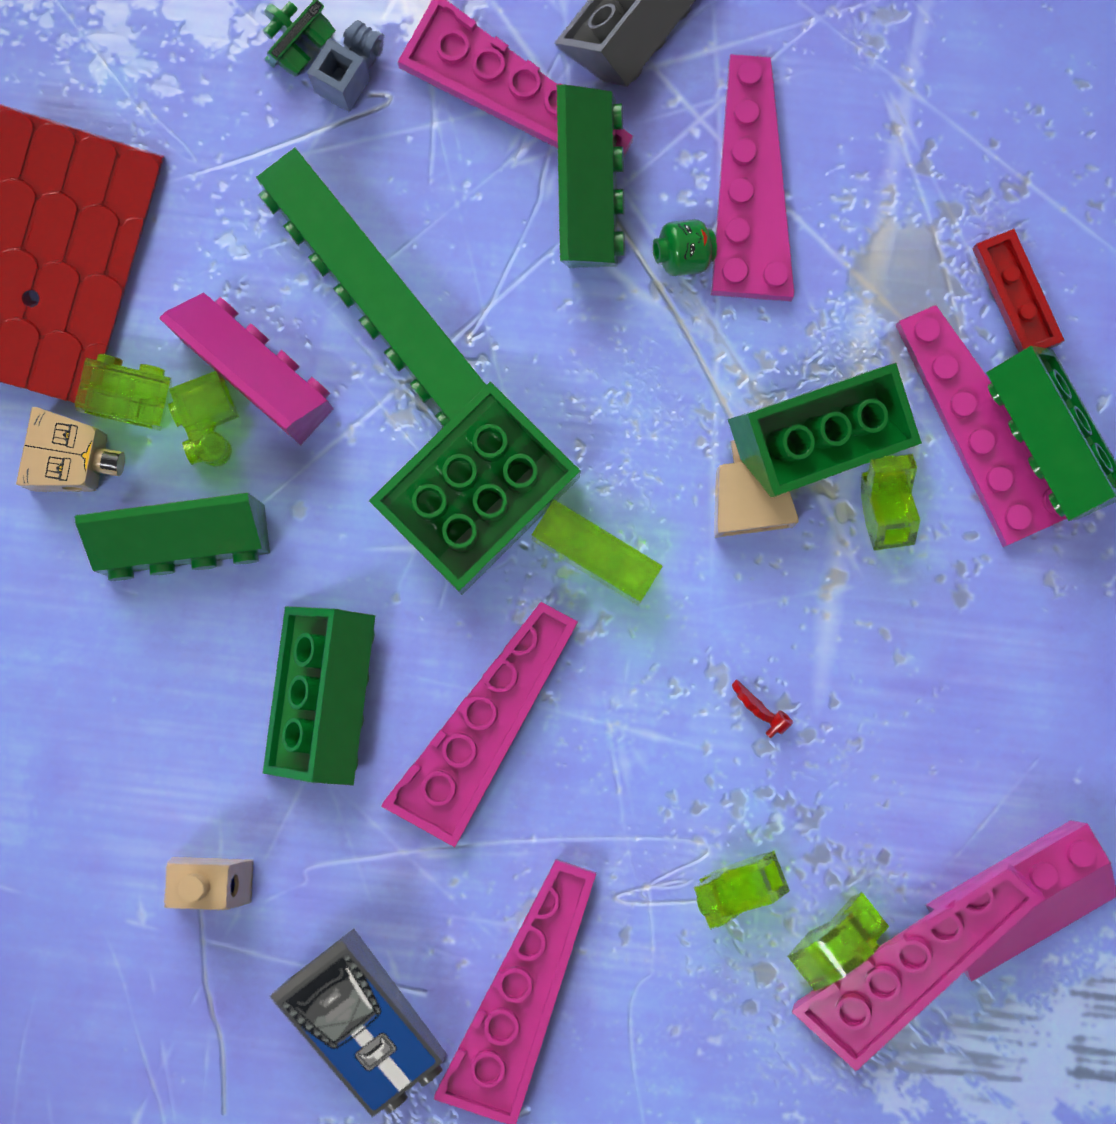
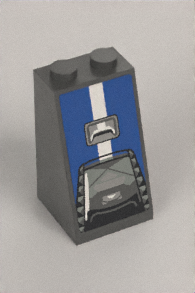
[270,929,446,1117]

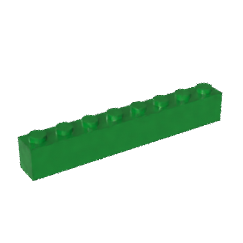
[256,147,486,427]

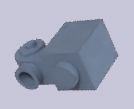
[307,20,384,112]

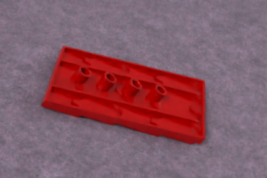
[0,104,165,407]

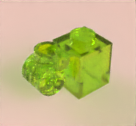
[168,371,239,467]

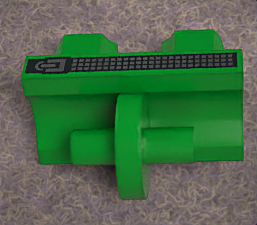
[262,0,336,77]

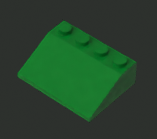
[369,381,581,595]

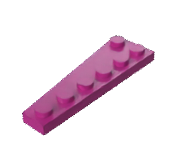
[398,0,633,157]
[711,54,794,302]
[895,305,1067,547]
[381,602,578,847]
[434,859,596,1124]
[792,862,1043,1071]

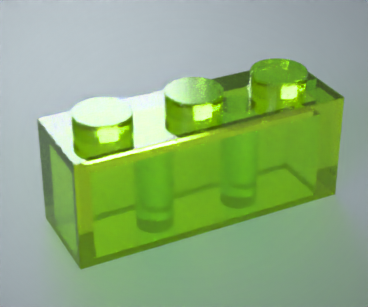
[531,499,663,606]

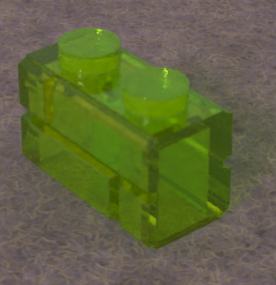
[74,354,172,431]

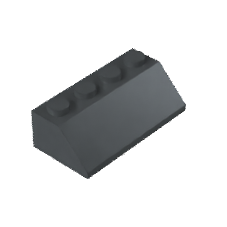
[554,0,695,87]

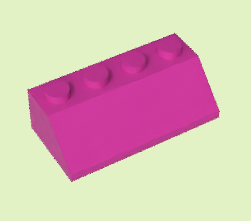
[159,292,333,445]
[925,820,1116,982]

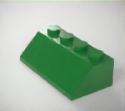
[557,85,625,268]
[986,346,1116,521]
[728,363,922,497]
[75,492,270,581]
[263,606,376,786]

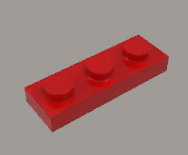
[972,229,1065,352]

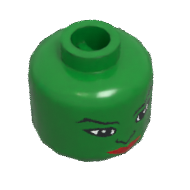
[653,219,717,276]

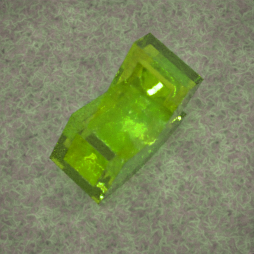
[861,454,921,551]
[694,851,790,929]
[787,892,889,991]

